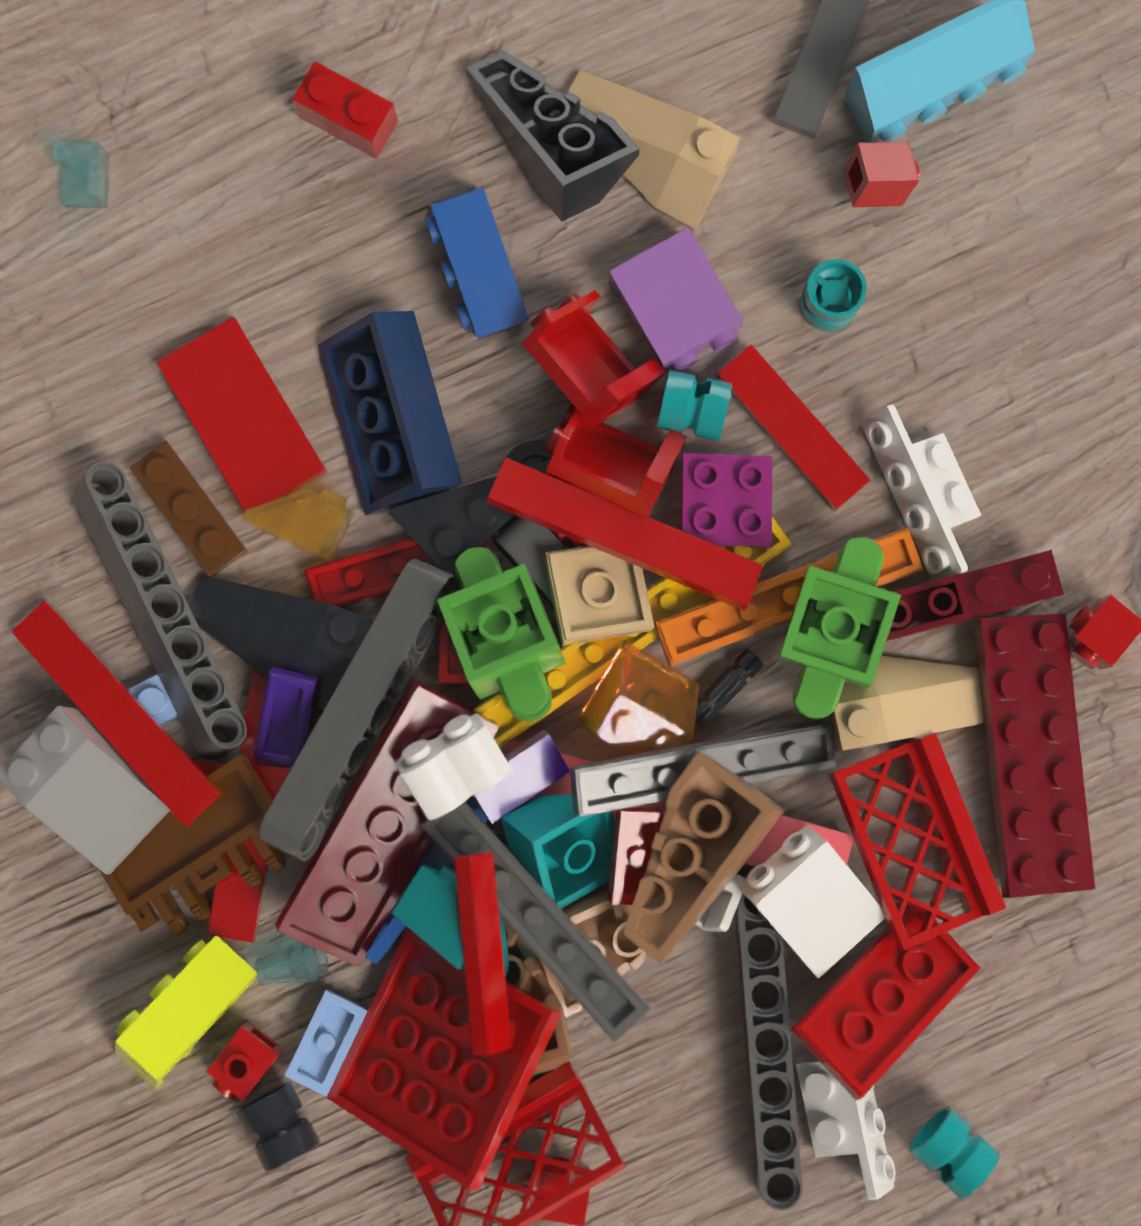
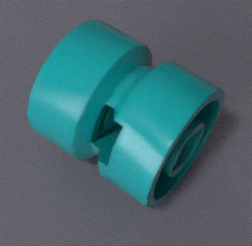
[800,259,867,332]
[657,370,732,441]
[909,1106,1000,1199]

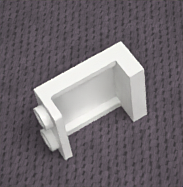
[739,825,885,978]

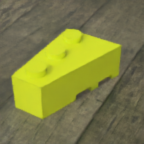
[115,935,257,1091]

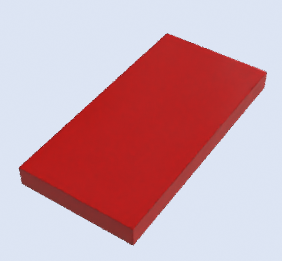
[156,317,327,518]
[790,904,981,1100]

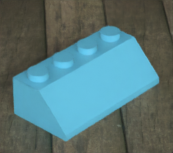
[844,0,1035,143]

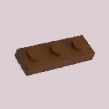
[129,441,248,577]

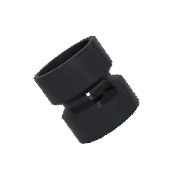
[236,1082,320,1172]

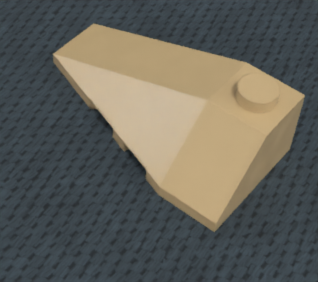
[568,70,741,231]
[828,656,984,752]

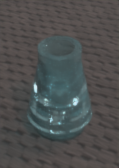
[255,940,328,986]

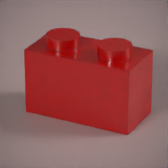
[292,61,398,159]

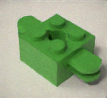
[778,537,901,719]
[437,547,567,722]

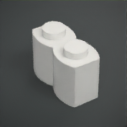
[396,714,512,820]

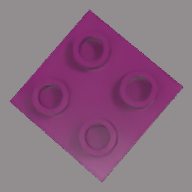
[681,453,773,548]

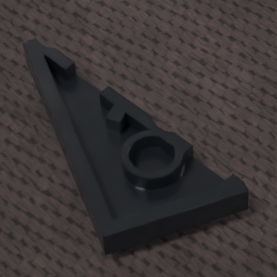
[388,459,556,574]

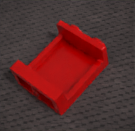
[521,290,667,427]
[545,403,687,519]

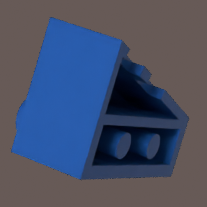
[425,187,529,338]

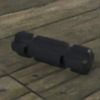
[688,649,763,727]

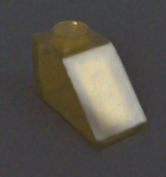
[242,488,354,562]

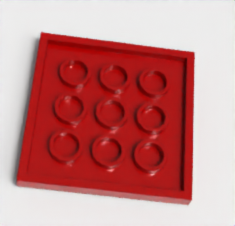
[326,928,562,1190]

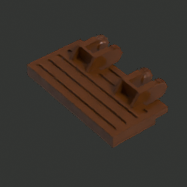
[99,754,287,936]

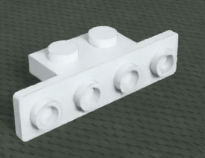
[861,404,981,581]
[796,1059,896,1200]

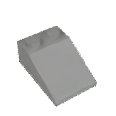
[0,706,170,874]

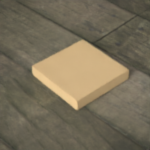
[544,546,655,646]

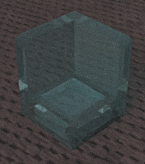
[53,141,109,208]

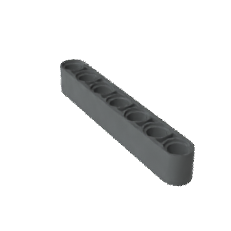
[74,461,247,761]
[260,559,459,861]
[735,893,803,1211]

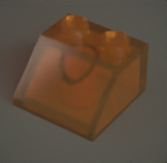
[577,640,699,755]

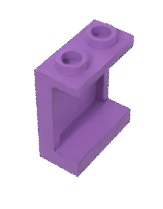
[608,227,743,372]

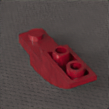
[886,550,1064,641]

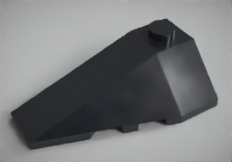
[466,50,640,222]
[189,575,373,713]

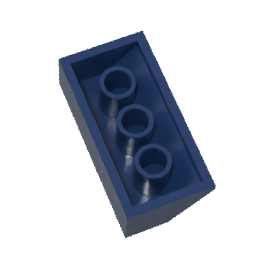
[318,311,463,516]

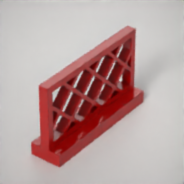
[828,733,1006,951]
[404,1061,626,1226]

